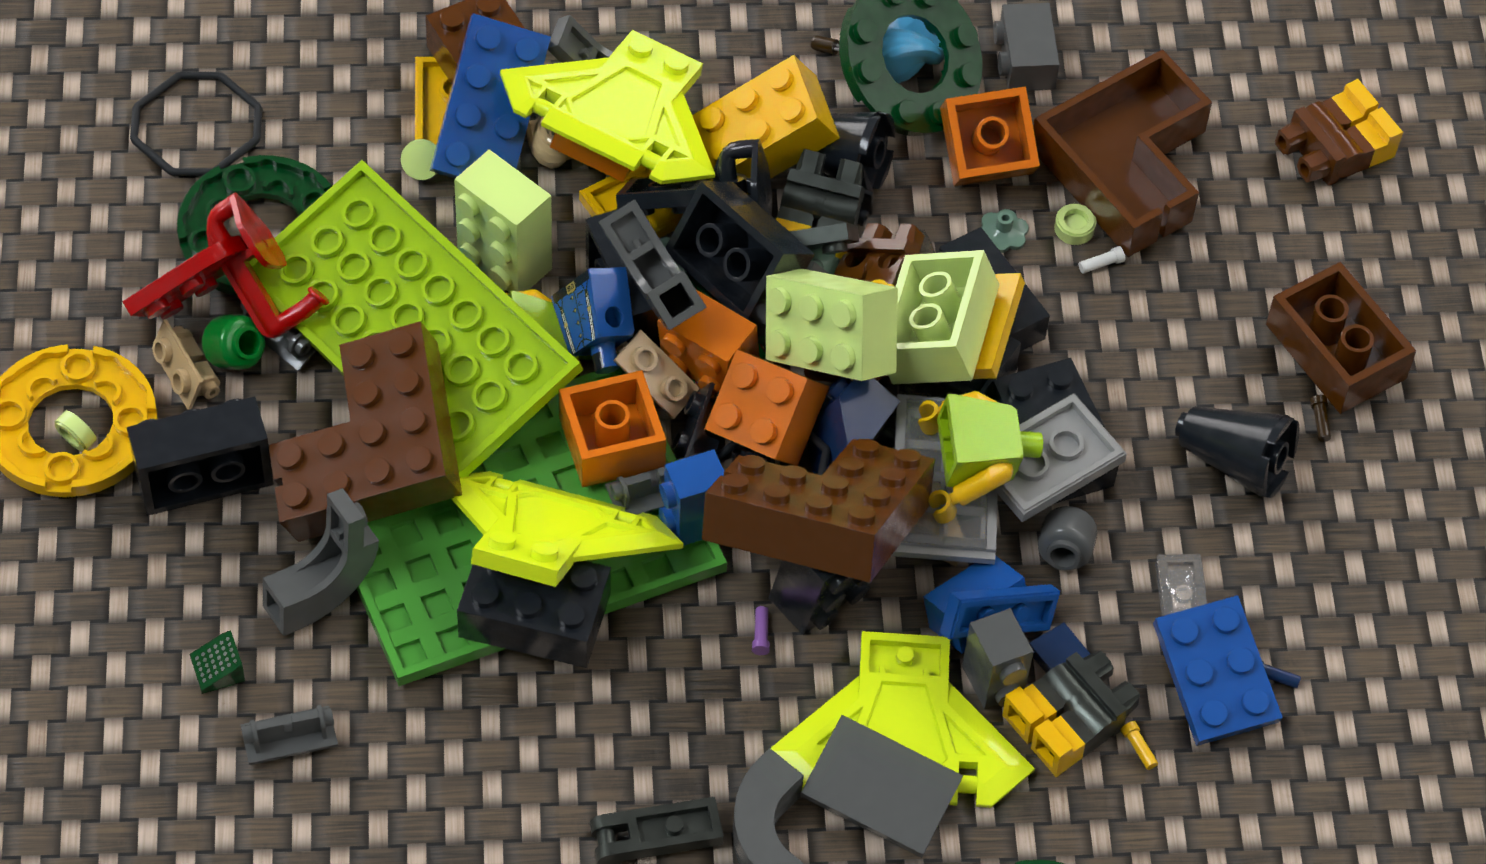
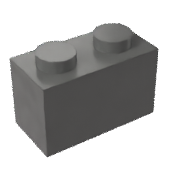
[993,3,1060,91]
[962,608,1034,710]

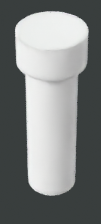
[1078,246,1125,274]

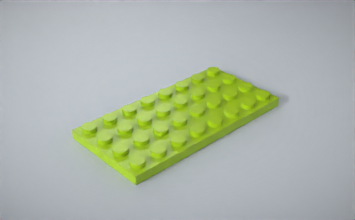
[249,160,584,478]

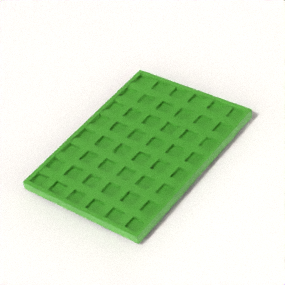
[356,367,727,686]

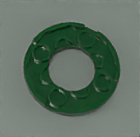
[839,0,982,136]
[177,155,332,297]

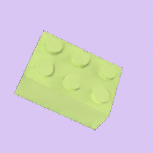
[454,150,552,292]
[888,250,1000,384]
[765,268,898,381]

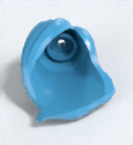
[882,16,945,84]

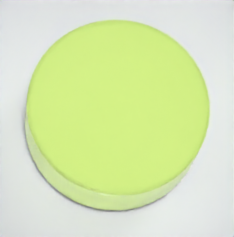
[401,139,437,180]
[1054,204,1097,245]
[54,410,97,451]

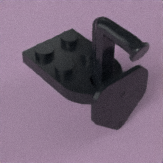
[616,139,772,216]

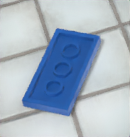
[430,13,551,178]

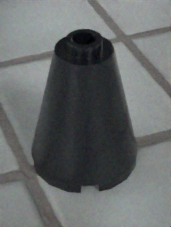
[817,111,895,192]
[1175,406,1299,498]

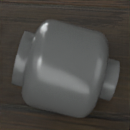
[1038,506,1097,570]

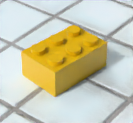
[692,55,840,179]

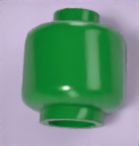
[202,315,265,370]

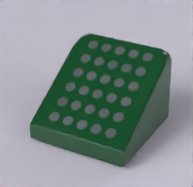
[189,630,245,694]

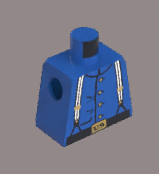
[551,267,634,374]

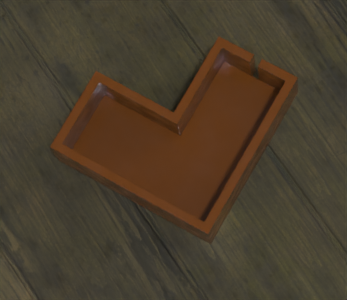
[1033,49,1212,257]
[269,321,462,542]
[702,439,935,583]

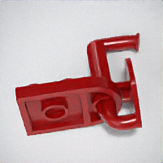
[122,192,329,338]

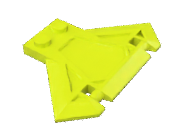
[500,30,715,185]
[452,471,684,587]
[771,631,1035,808]

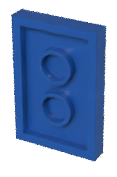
[1153,595,1283,746]

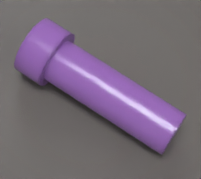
[752,606,770,655]

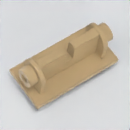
[152,319,220,410]
[613,330,700,419]

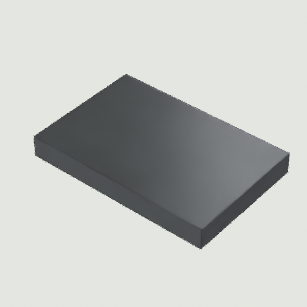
[800,715,963,858]

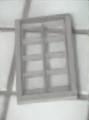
[891,394,998,564]

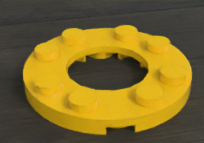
[0,344,158,497]

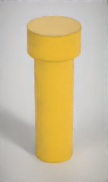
[1120,721,1158,770]

